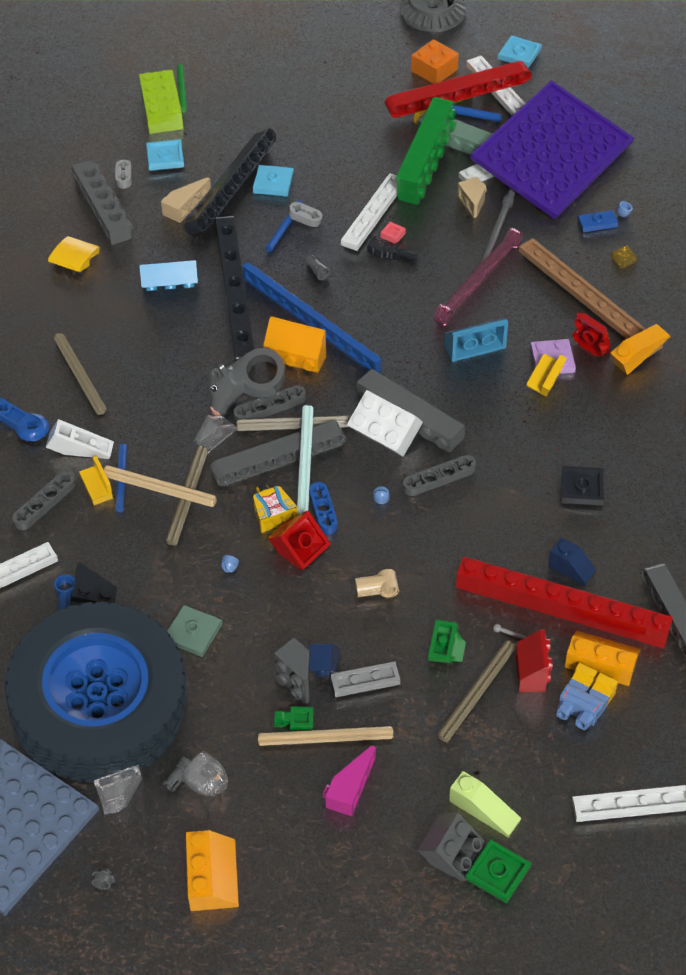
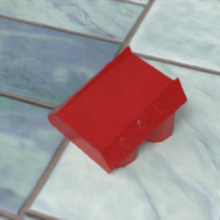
[572,313,611,357]

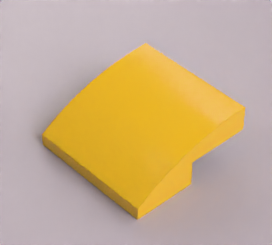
[48,236,100,272]

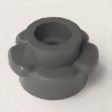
[92,868,115,890]

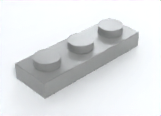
[330,662,400,697]

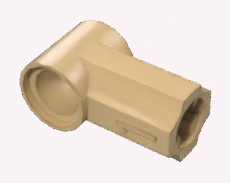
[355,569,399,598]

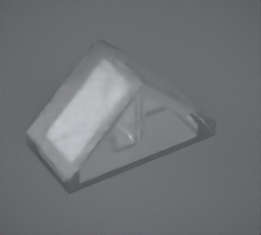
[195,415,237,452]

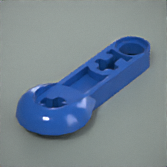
[0,397,50,441]

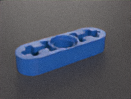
[309,482,337,535]

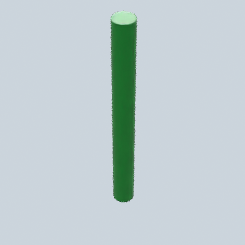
[177,64,187,113]

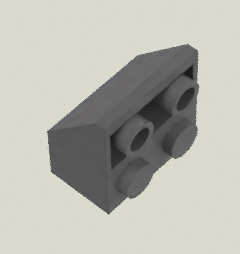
[274,638,310,704]
[417,812,486,881]

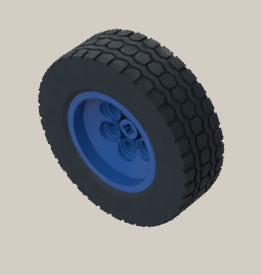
[5,602,186,783]

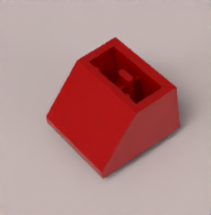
[515,630,552,692]

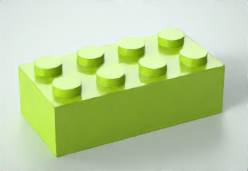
[139,70,183,134]

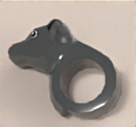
[209,348,286,417]

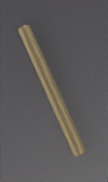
[54,333,107,415]
[236,415,352,431]
[166,446,208,546]
[438,640,515,743]

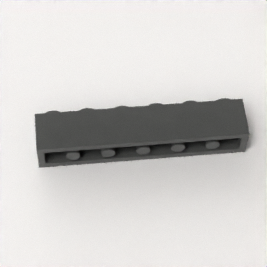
[357,369,465,453]

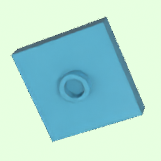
[498,35,542,68]
[146,139,184,171]
[253,165,294,197]

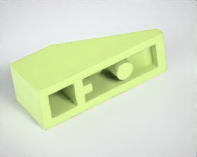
[449,771,521,838]

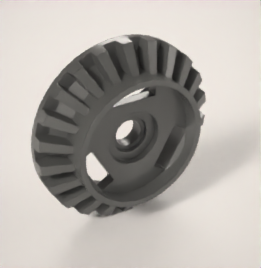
[400,0,466,32]

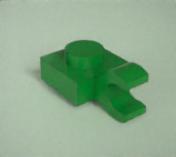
[274,707,313,731]

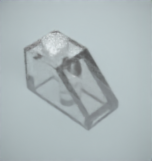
[94,765,142,815]

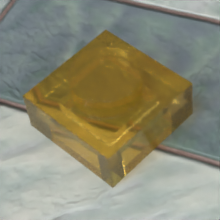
[611,245,638,268]

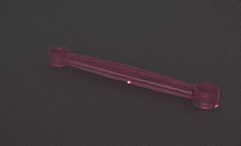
[433,227,523,326]

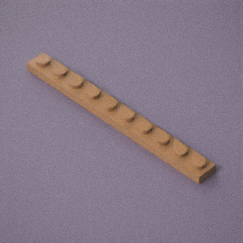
[519,238,663,357]

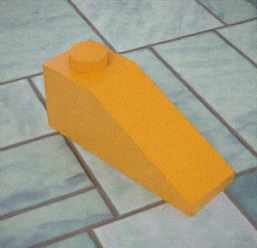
[611,324,670,375]

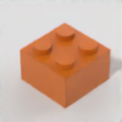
[411,39,459,84]

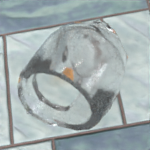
[182,751,228,797]

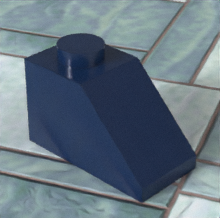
[548,537,596,586]
[309,644,340,677]

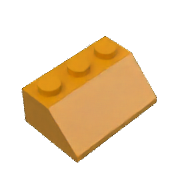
[263,316,326,373]
[565,631,640,686]
[186,830,239,911]

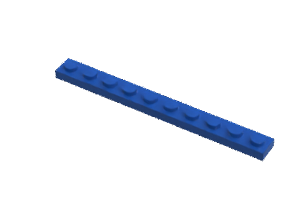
[242,262,381,373]

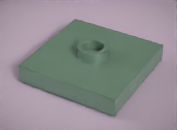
[167,605,222,657]

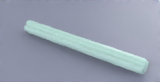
[297,405,313,515]

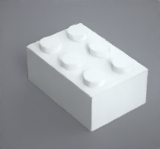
[347,390,423,457]

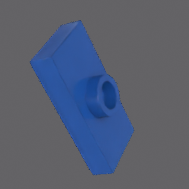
[578,210,618,232]

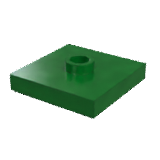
[465,839,532,904]

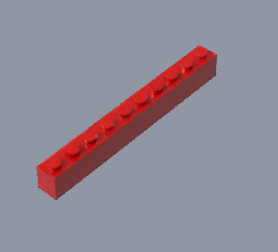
[456,556,673,649]

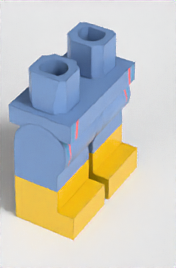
[556,662,618,730]

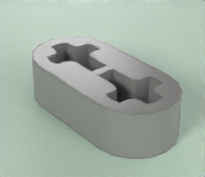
[115,159,132,189]
[288,202,322,227]

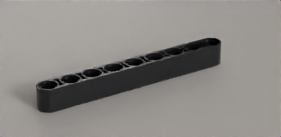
[185,128,276,235]

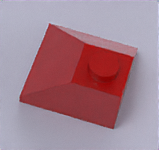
[268,511,331,570]

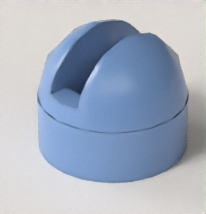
[617,201,633,217]
[373,486,389,504]
[221,555,239,573]

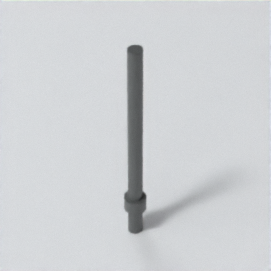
[480,188,516,266]

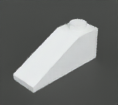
[46,419,114,459]

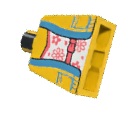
[253,483,298,533]

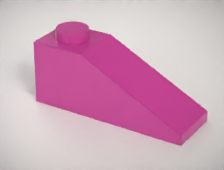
[323,746,376,816]

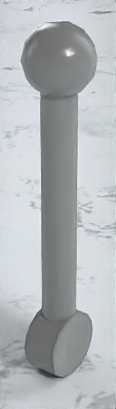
[493,624,526,639]

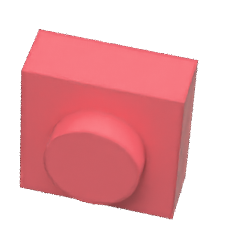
[380,222,406,244]

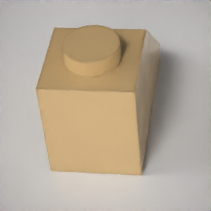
[457,177,487,218]

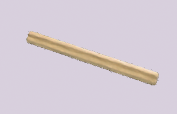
[104,465,217,507]
[258,726,393,746]

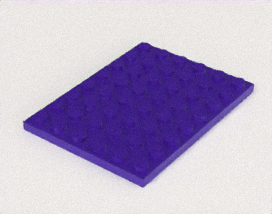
[470,80,634,219]

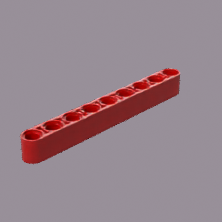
[384,61,532,118]

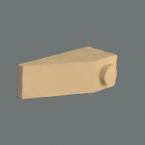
[161,177,211,223]

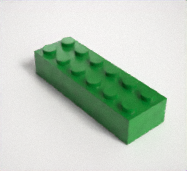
[396,97,456,205]

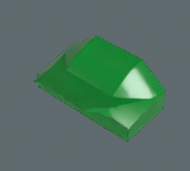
[428,620,466,663]

